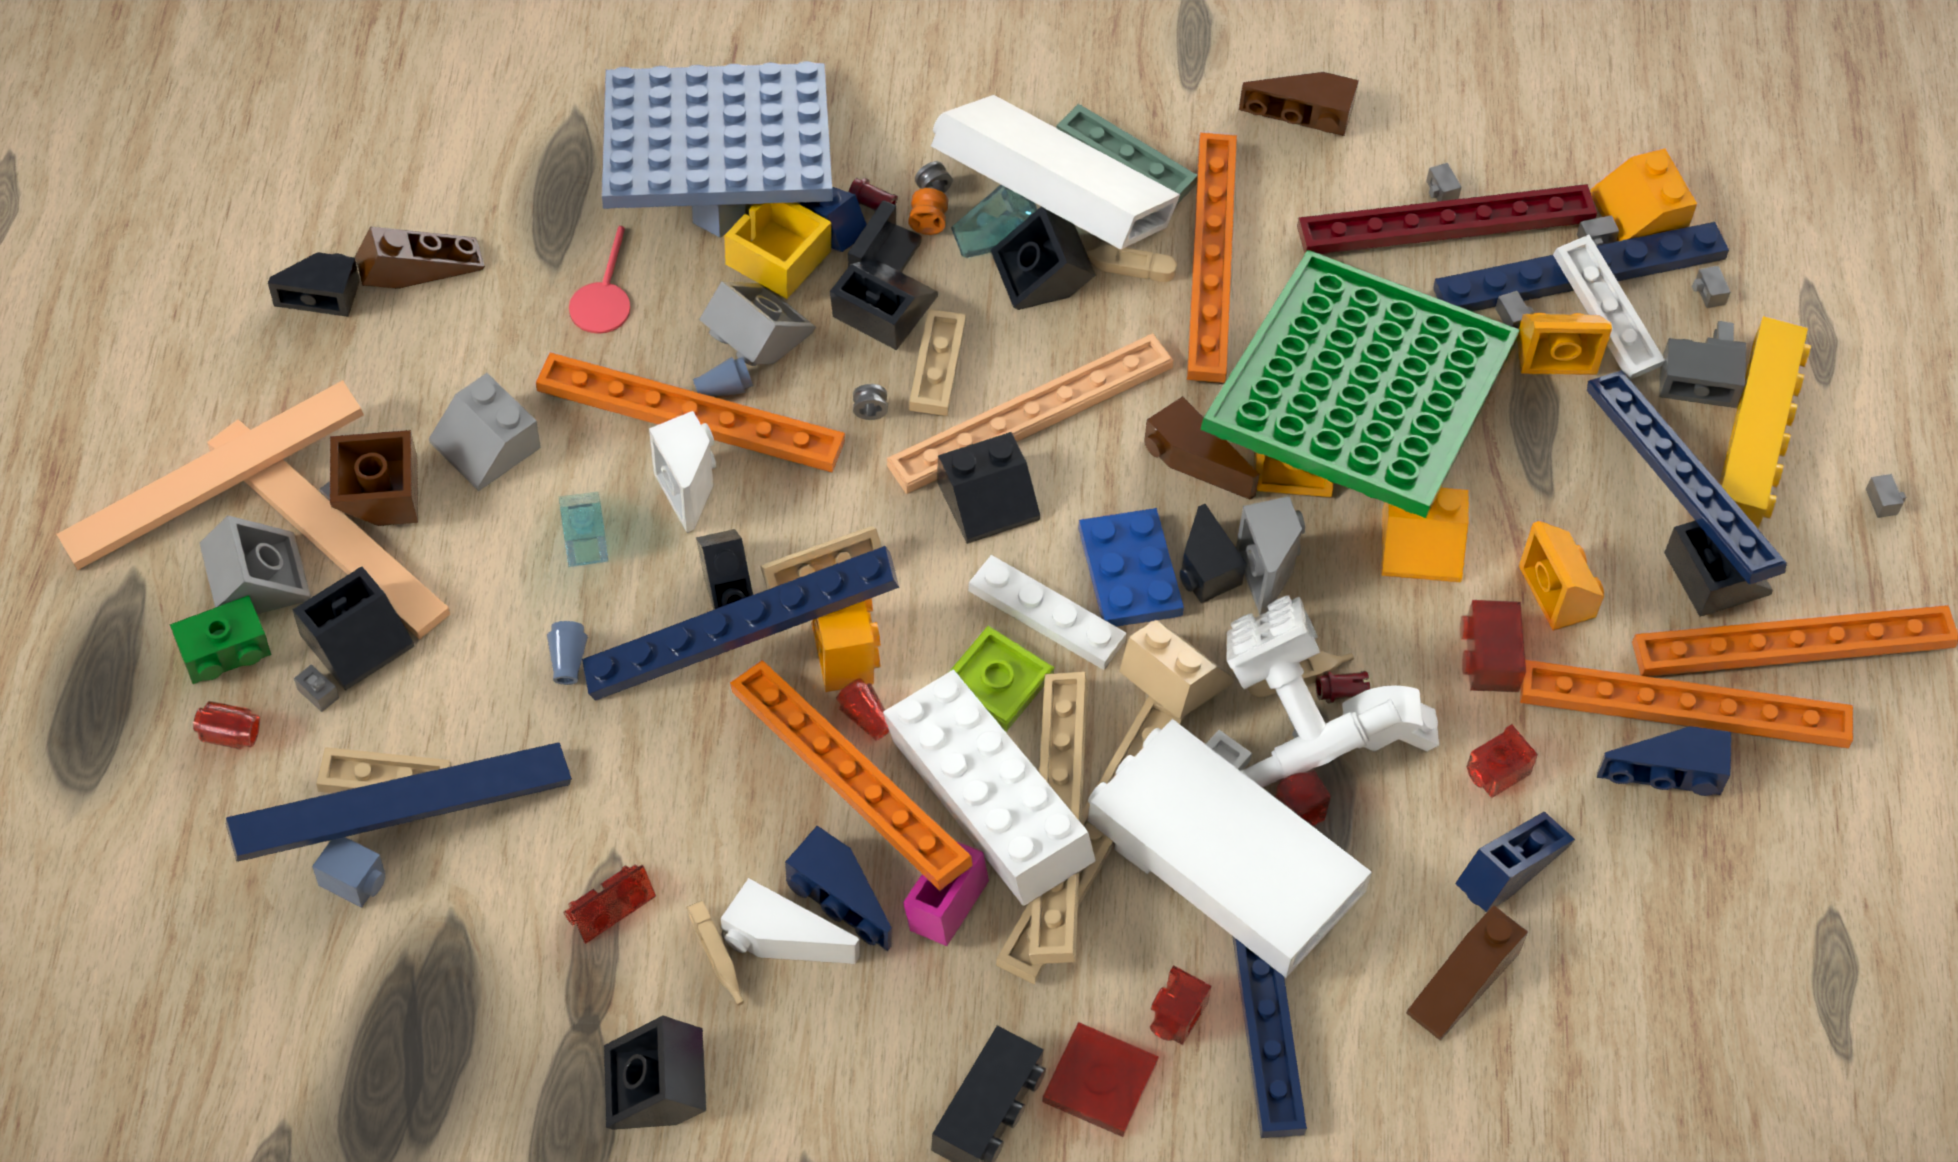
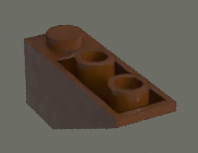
[1239,72,1359,136]
[355,226,485,289]

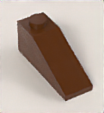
[1144,396,1260,500]
[1406,905,1528,1041]

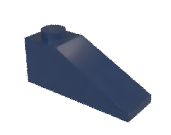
[1455,811,1575,912]

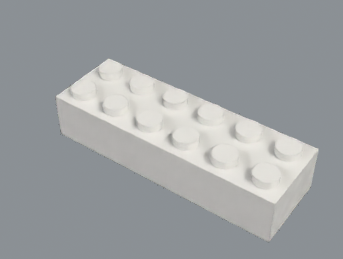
[883,669,1096,906]

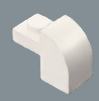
[1342,685,1439,752]

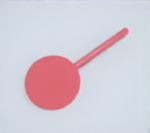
[569,226,630,334]

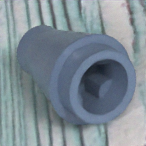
[693,357,753,397]
[547,621,588,685]

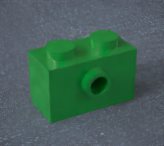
[169,595,272,684]

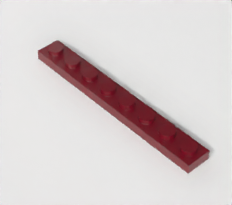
[1297,184,1597,254]

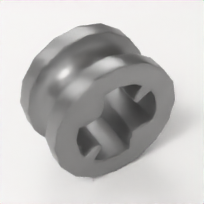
[915,161,953,193]
[853,384,888,420]

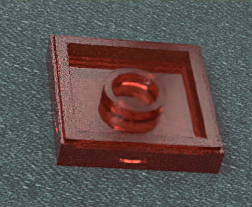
[1042,1022,1159,1137]

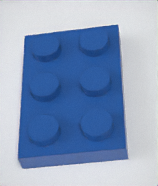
[1078,508,1184,627]

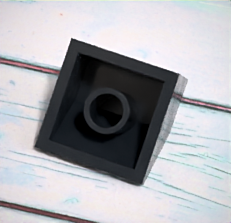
[990,206,1096,310]
[937,432,1040,544]
[604,1015,706,1130]

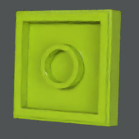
[949,626,1055,732]

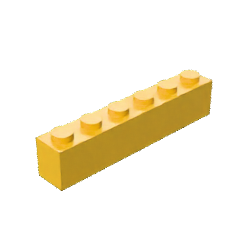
[1719,316,1811,528]

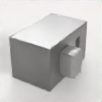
[1426,163,1462,201]
[1577,215,1619,246]
[1692,266,1731,308]
[1495,291,1534,329]
[1866,474,1907,518]
[294,664,339,712]

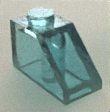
[951,185,1037,258]
[559,491,609,567]

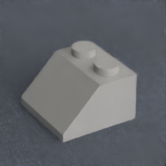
[699,281,816,366]
[429,373,541,491]
[1236,496,1305,615]
[200,515,311,614]

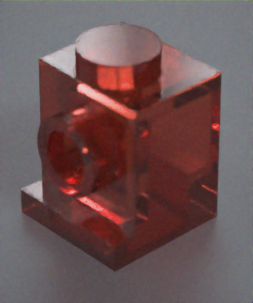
[1466,724,1538,798]
[1275,770,1331,826]
[1150,965,1212,1045]

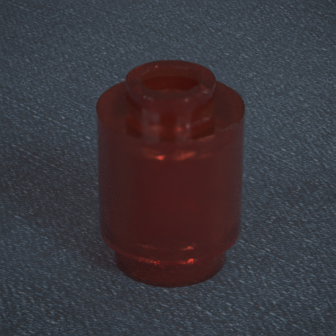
[193,701,260,750]

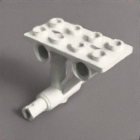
[1227,595,1402,788]

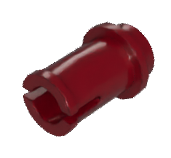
[848,178,898,211]
[1315,671,1370,704]

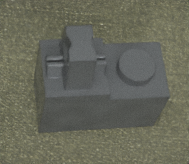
[1659,321,1746,408]

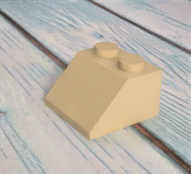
[1119,620,1234,719]

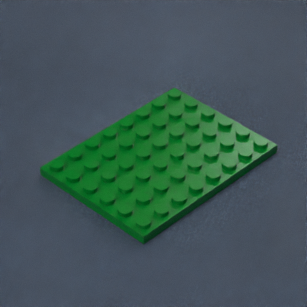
[1200,250,1520,518]

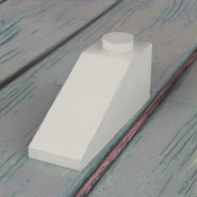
[721,878,860,964]

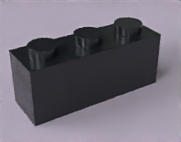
[931,1025,1046,1162]

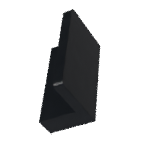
[848,200,922,273]

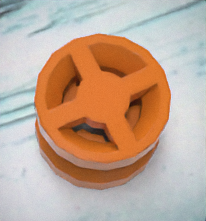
[908,188,949,235]

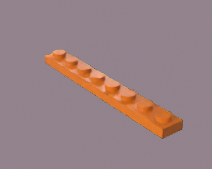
[1187,132,1237,383]
[536,352,845,472]
[1632,605,1958,677]
[730,660,973,891]
[1520,660,1853,749]

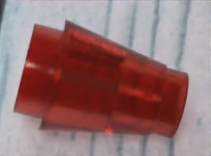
[836,678,890,741]

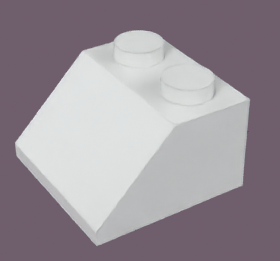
[649,411,716,532]

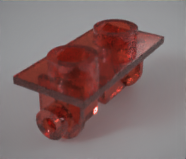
[564,864,656,944]

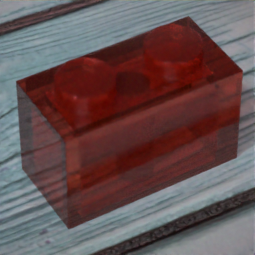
[1460,600,1526,692]

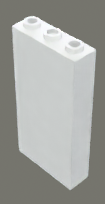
[931,95,1180,249]
[1088,719,1372,978]

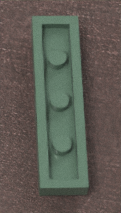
[1056,103,1198,207]

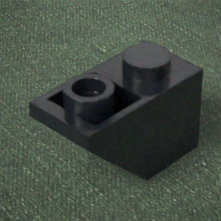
[696,529,753,610]

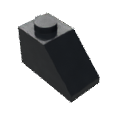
[268,252,360,317]
[1179,504,1246,603]

